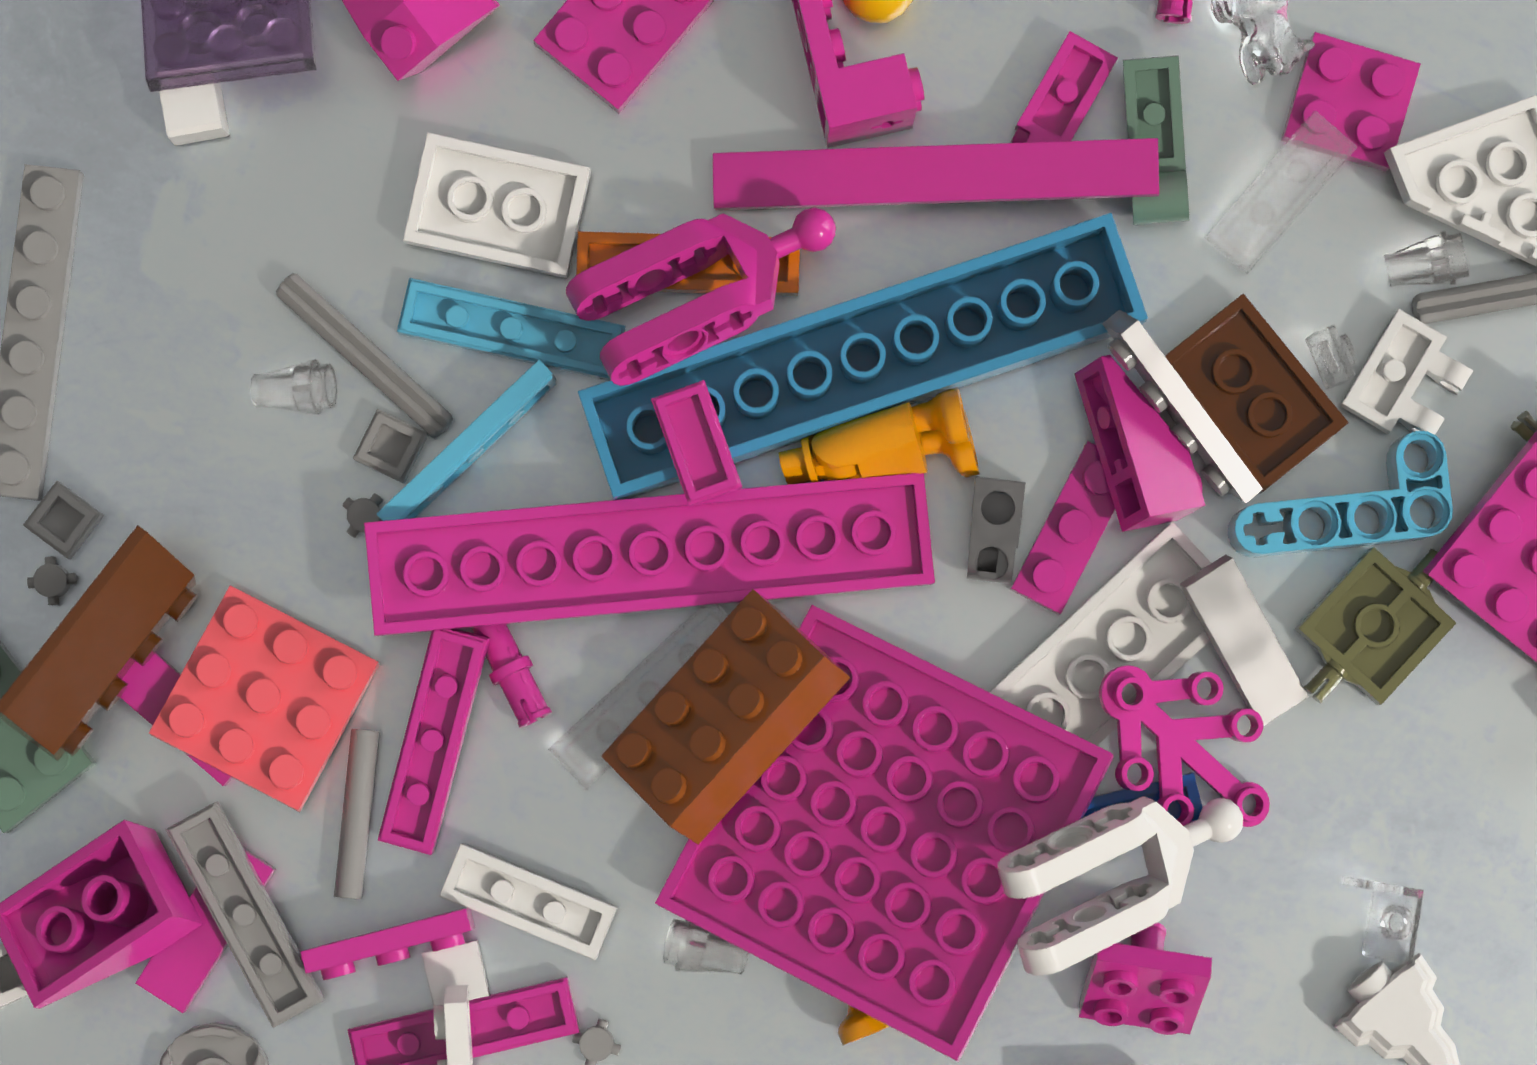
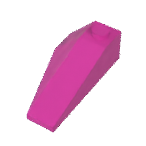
[342,0,500,81]

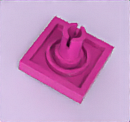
[1079,922,1212,1035]

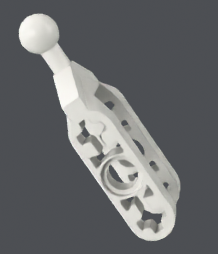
[998,796,1243,975]

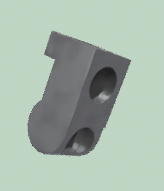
[967,476,1026,584]

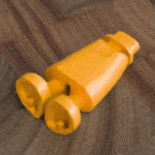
[778,387,980,485]

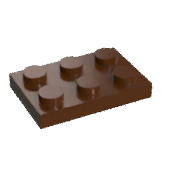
[1165,293,1349,494]

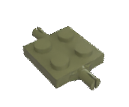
[1295,547,1456,705]

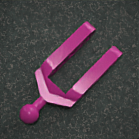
[566,208,836,386]

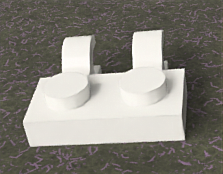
[1340,309,1473,435]

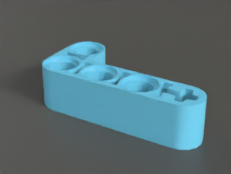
[1227,431,1453,557]

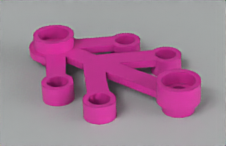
[1099,666,1270,827]

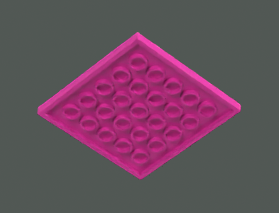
[655,605,1114,1062]

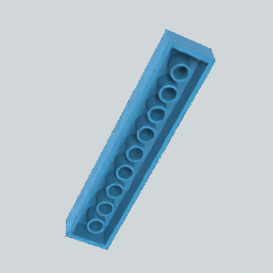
[578,213,1148,500]

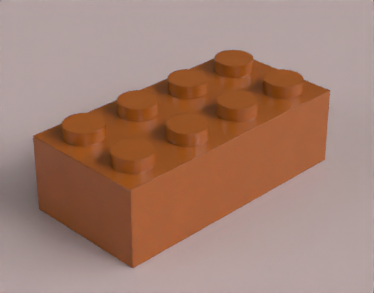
[601,589,851,845]

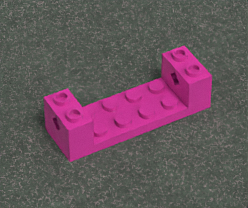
[792,0,925,148]

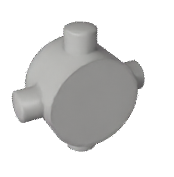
[342,493,383,538]
[27,556,77,605]
[572,1019,621,1065]

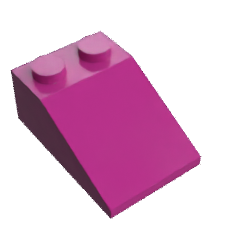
[0,820,203,1009]

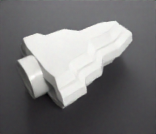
[1334,953,1460,1065]

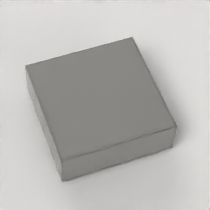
[353,409,429,484]
[23,481,104,559]

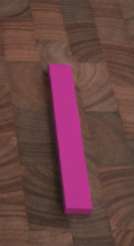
[713,138,1159,210]

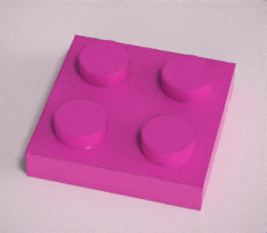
[1281,32,1421,172]

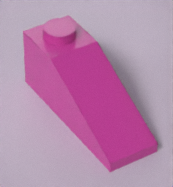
[1074,355,1206,532]

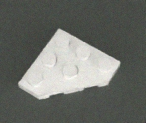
[1384,95,1537,267]

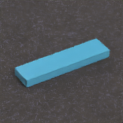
[397,278,626,381]
[376,359,557,521]

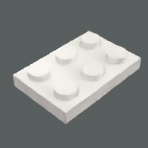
[403,132,591,278]

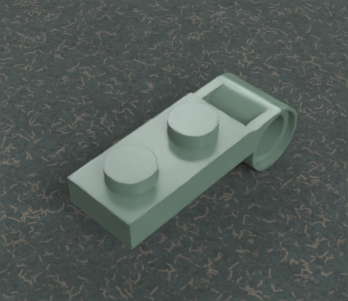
[1123,55,1189,225]

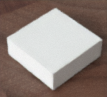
[422,940,490,1007]

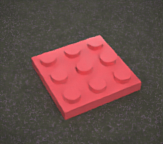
[149,585,379,813]

